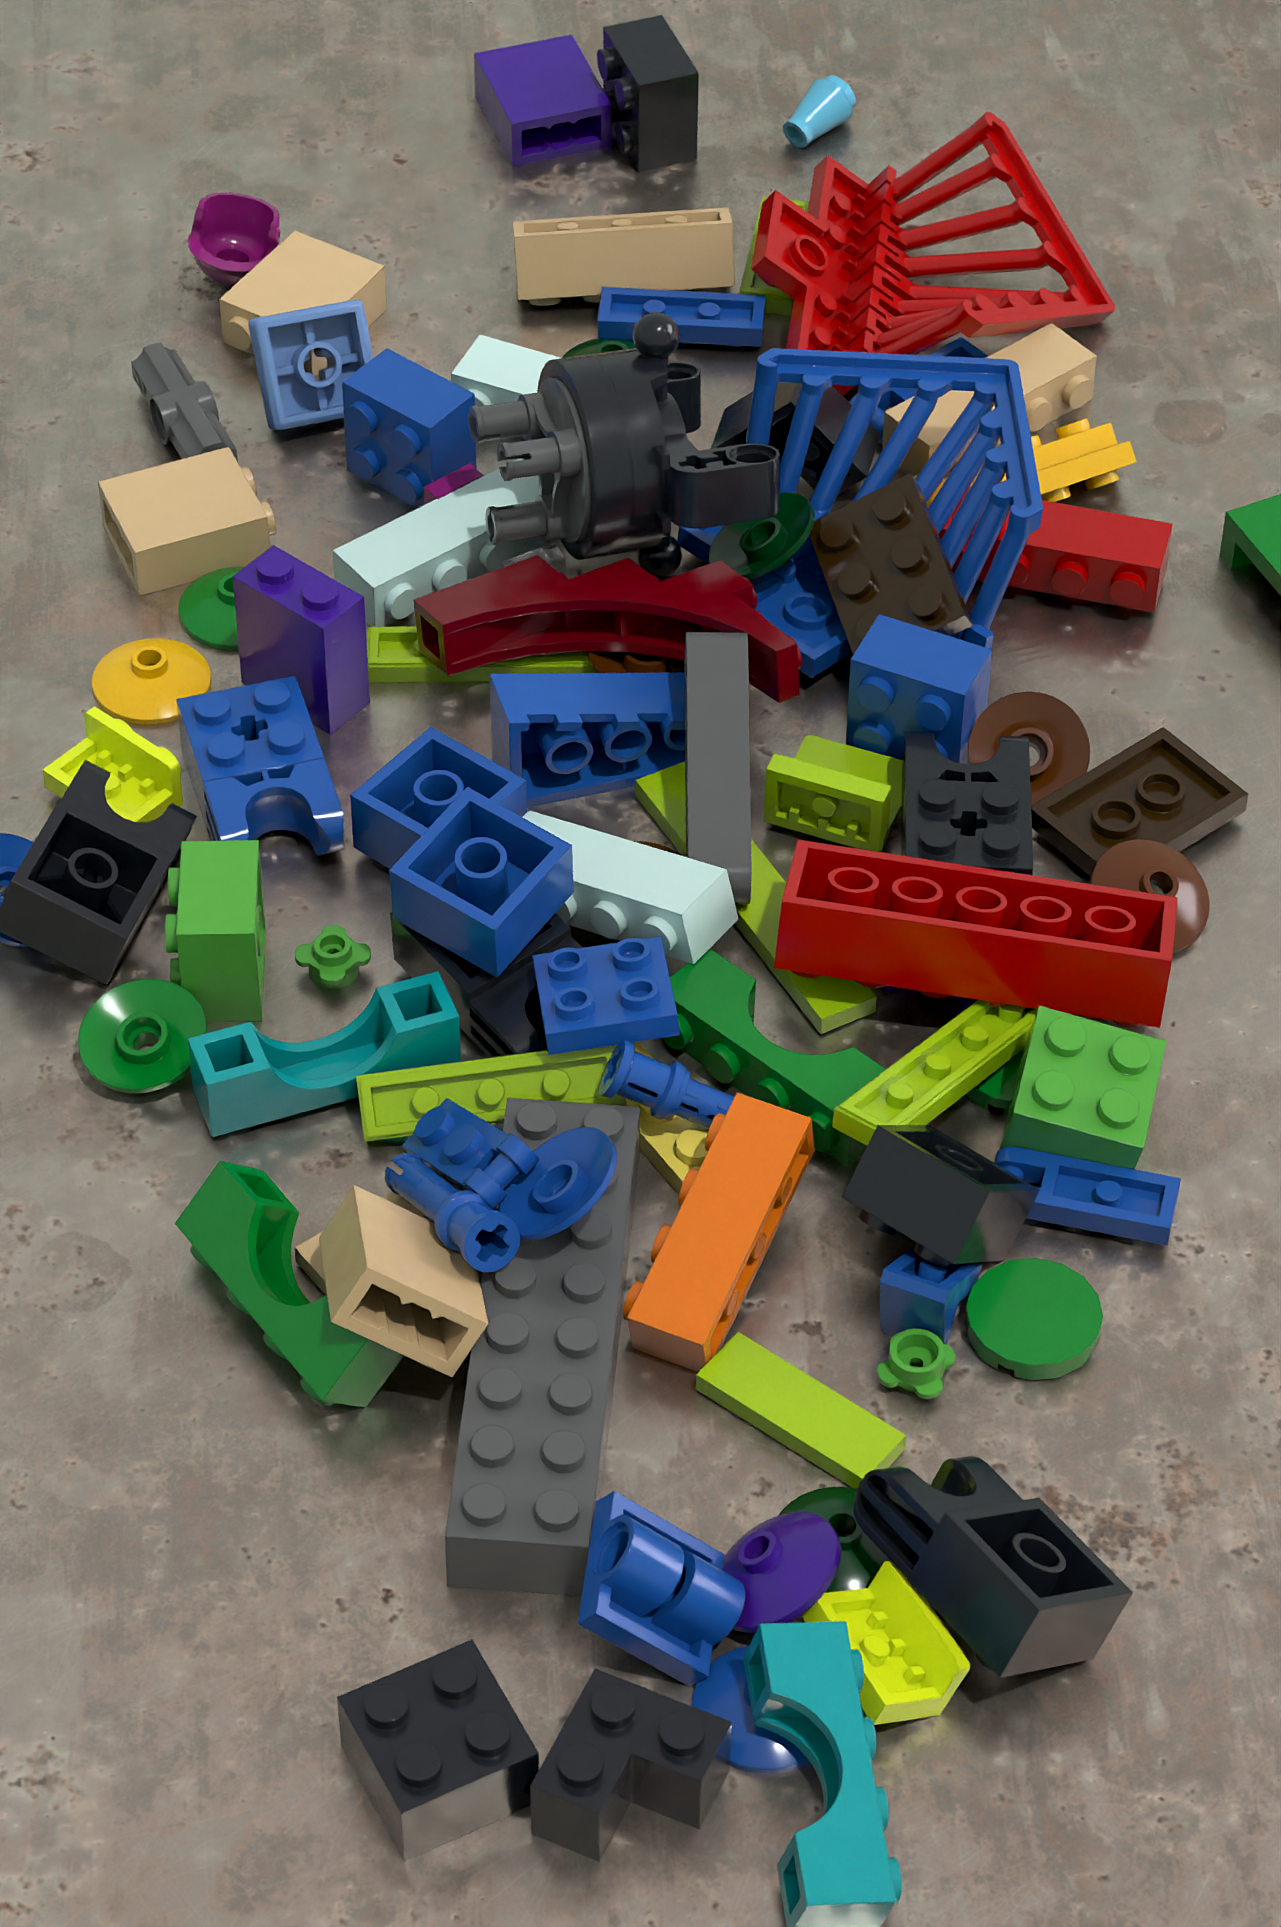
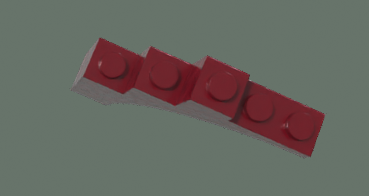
[413,555,802,703]

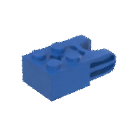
[176,676,346,855]

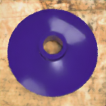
[722,1512,841,1633]

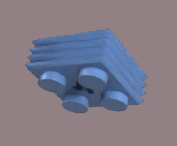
[248,300,373,430]

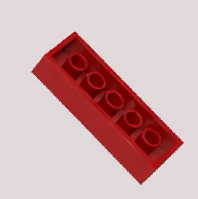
[774,840,1178,1028]

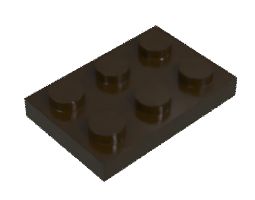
[809,473,973,655]
[1031,727,1248,876]

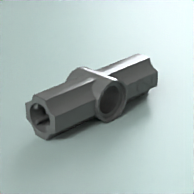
[131,343,238,462]

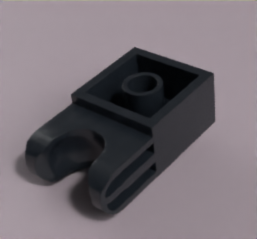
[901,732,1033,875]
[0,760,197,985]
[390,912,582,1058]
[853,1456,1133,1678]

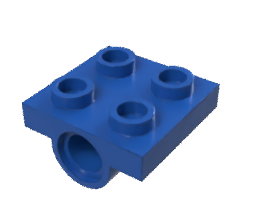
[532,936,680,1055]
[577,1491,745,1687]

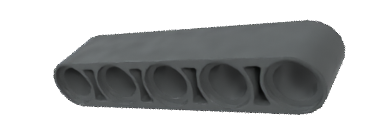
[684,632,752,904]

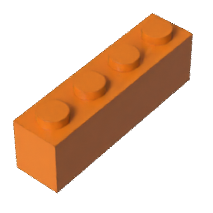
[623,1093,815,1372]

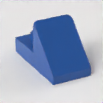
[880,1245,982,1344]

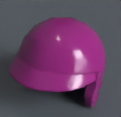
[188,192,280,286]

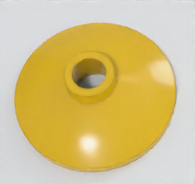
[92,638,211,725]

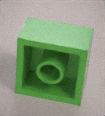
[165,840,266,1022]
[999,1006,1167,1169]

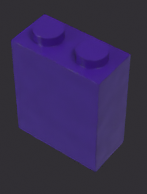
[474,34,611,167]
[232,545,370,735]

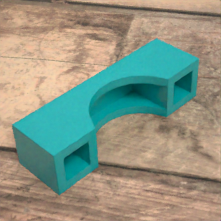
[187,971,461,1137]
[743,1621,902,1927]

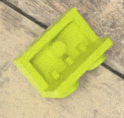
[43,706,184,822]
[801,1561,970,1725]

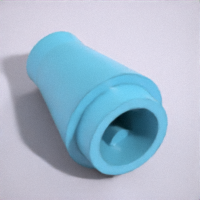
[783,75,856,148]

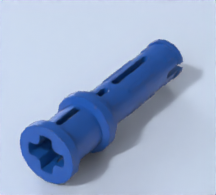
[599,1040,734,1129]
[384,1153,520,1272]

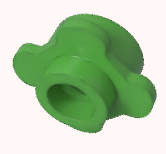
[295,925,371,989]
[877,1329,955,1399]

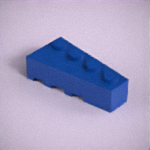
[490,672,685,808]

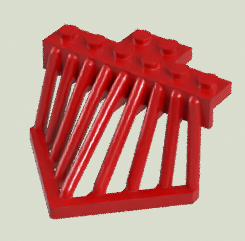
[751,112,1116,396]

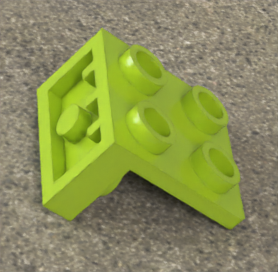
[764,735,903,852]

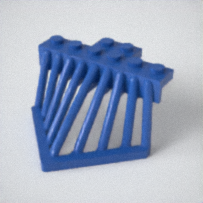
[677,348,1043,678]

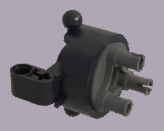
[468,312,780,578]

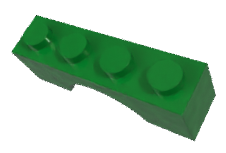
[662,949,886,1167]
[175,1161,404,1408]

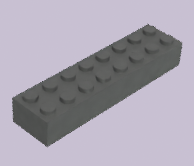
[445,1098,640,1597]

